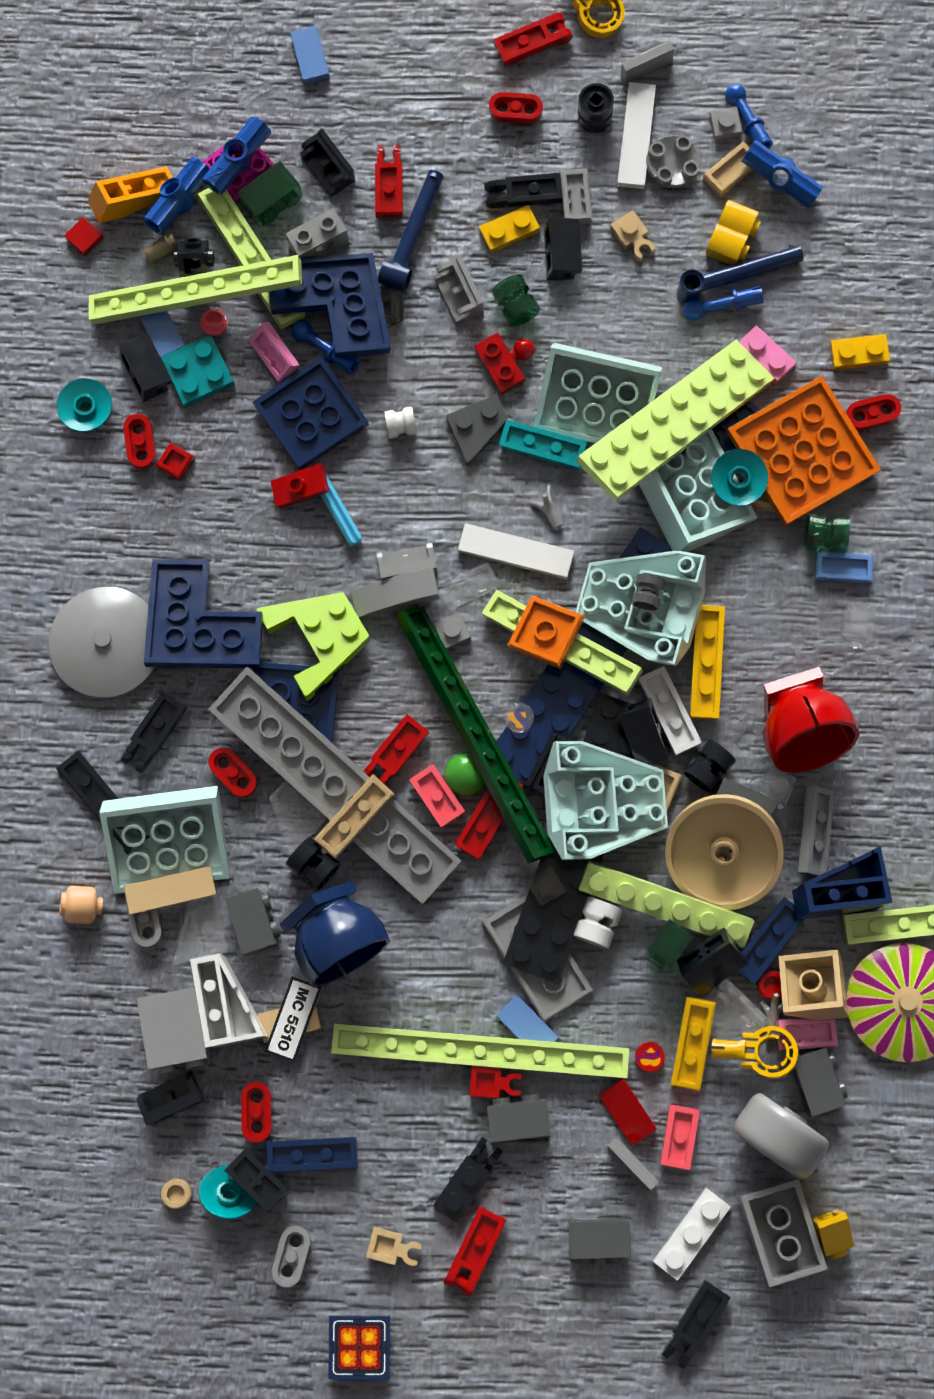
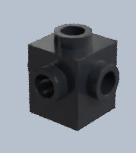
[174,237,215,278]

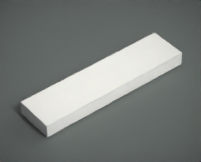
[617,82,656,189]
[458,523,574,579]

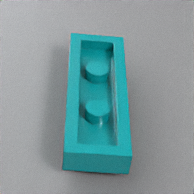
[499,419,587,471]

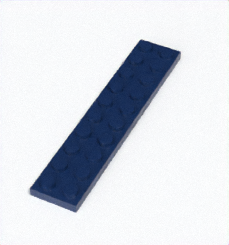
[496,527,672,792]

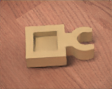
[610,210,655,262]
[366,1226,422,1266]

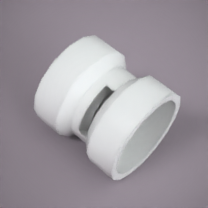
[384,407,417,439]

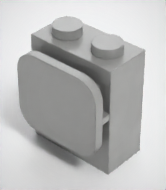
[136,987,211,1075]

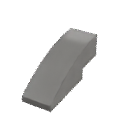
[351,567,439,619]

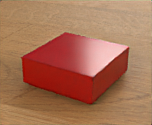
[64,217,104,256]
[156,442,195,482]

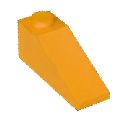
[88,166,172,223]

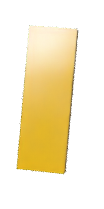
[671,996,716,1091]

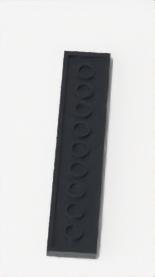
[503,693,635,984]

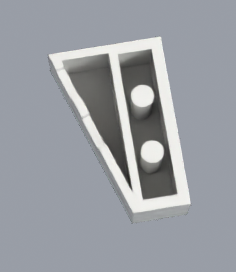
[190,954,268,1048]

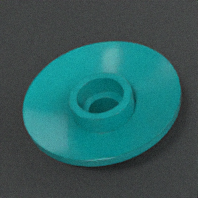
[56,378,112,432]
[711,449,768,506]
[199,1165,257,1220]

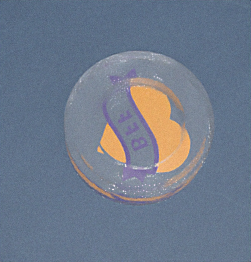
[505,703,534,733]

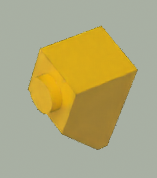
[811,1210,854,1260]

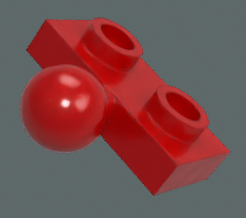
[474,332,535,395]

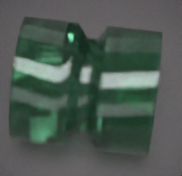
[491,274,540,327]
[804,514,850,553]

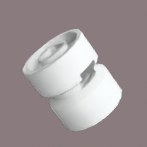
[573,897,623,949]

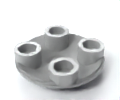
[646,135,700,188]

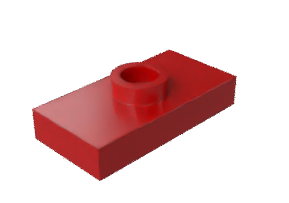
[271,464,330,509]

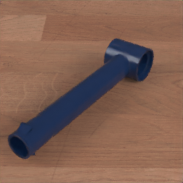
[378,170,444,292]
[677,245,804,303]

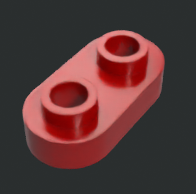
[489,92,543,124]
[846,394,902,431]
[123,414,157,470]
[208,747,258,798]
[241,1082,272,1142]

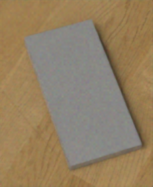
[482,894,594,1022]

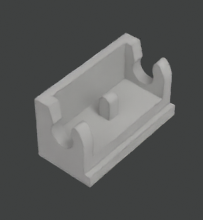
[434,255,484,325]
[376,542,438,580]

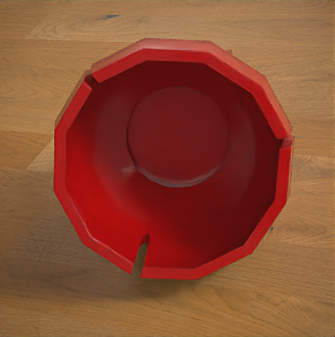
[762,667,860,774]

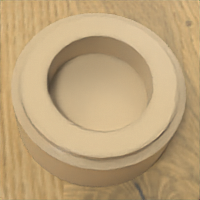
[161,1179,192,1209]

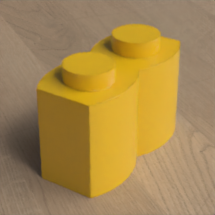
[705,200,761,265]

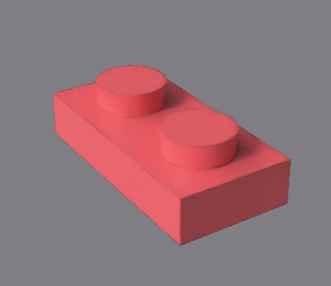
[409,764,465,829]
[660,1104,700,1170]

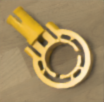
[571,0,625,38]
[712,1026,799,1079]

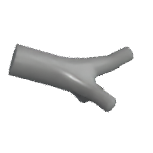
[530,485,563,529]
[759,993,783,1036]

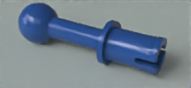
[725,84,773,149]
[683,286,764,321]
[291,320,360,374]

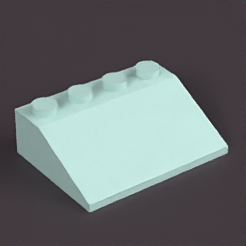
[534,343,662,443]
[639,429,757,552]
[99,786,230,894]

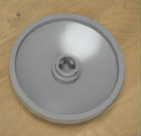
[49,587,157,700]

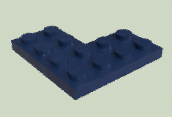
[268,253,391,358]
[144,559,263,669]

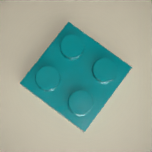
[161,335,235,408]

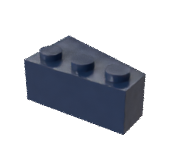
[792,846,893,920]

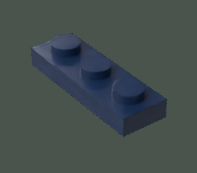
[737,897,805,985]
[267,1137,358,1172]

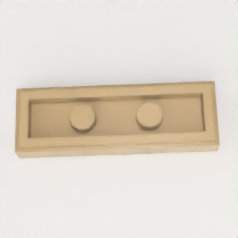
[314,775,395,859]
[124,866,217,915]

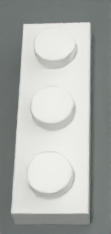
[638,666,702,756]
[653,1188,731,1281]

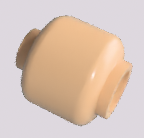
[59,886,103,925]

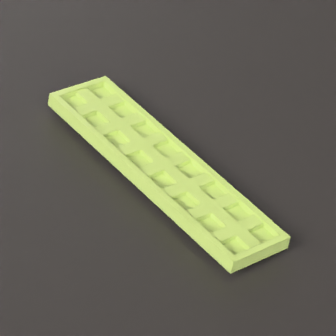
[576,339,774,502]

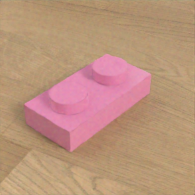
[739,325,797,384]

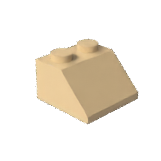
[779,950,848,1021]

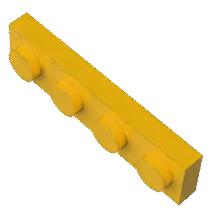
[689,605,725,720]

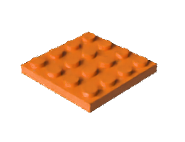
[726,375,881,526]

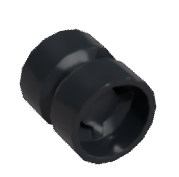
[577,83,614,133]
[682,738,736,793]
[285,837,341,892]

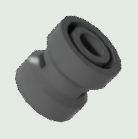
[630,574,665,611]

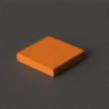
[507,595,585,669]

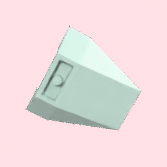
[575,550,706,666]
[543,741,668,860]

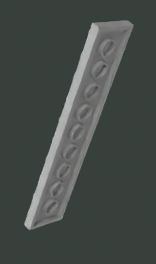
[208,667,462,904]

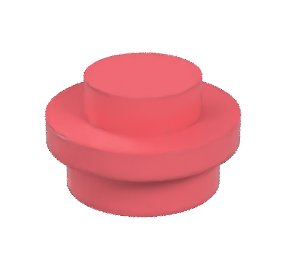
[200,309,228,336]

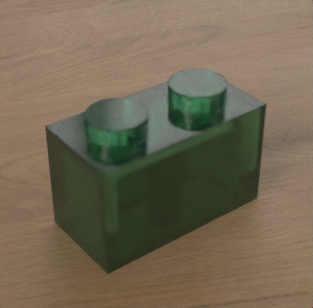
[237,161,302,228]
[645,919,694,970]

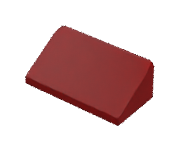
[598,1078,657,1146]

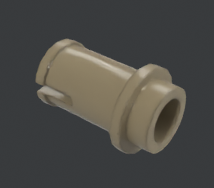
[143,233,179,264]

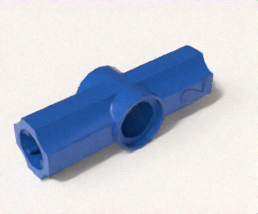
[202,116,271,195]
[741,140,823,208]
[144,157,209,235]

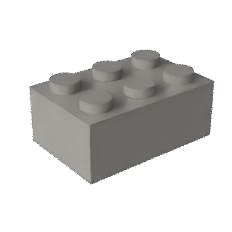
[737,1178,828,1287]

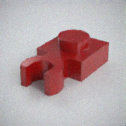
[469,1066,522,1098]

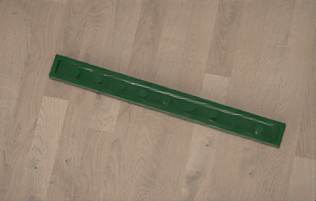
[396,606,555,864]

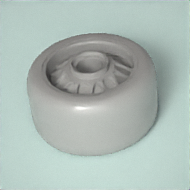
[733,1093,829,1180]

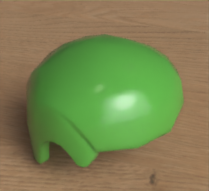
[443,752,486,797]

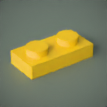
[479,205,540,254]
[829,334,890,370]

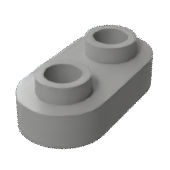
[126,900,163,948]
[272,1225,311,1287]

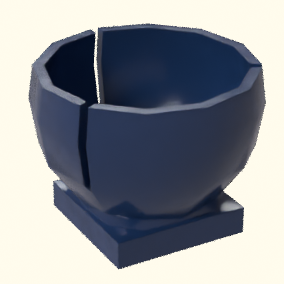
[280,881,390,988]

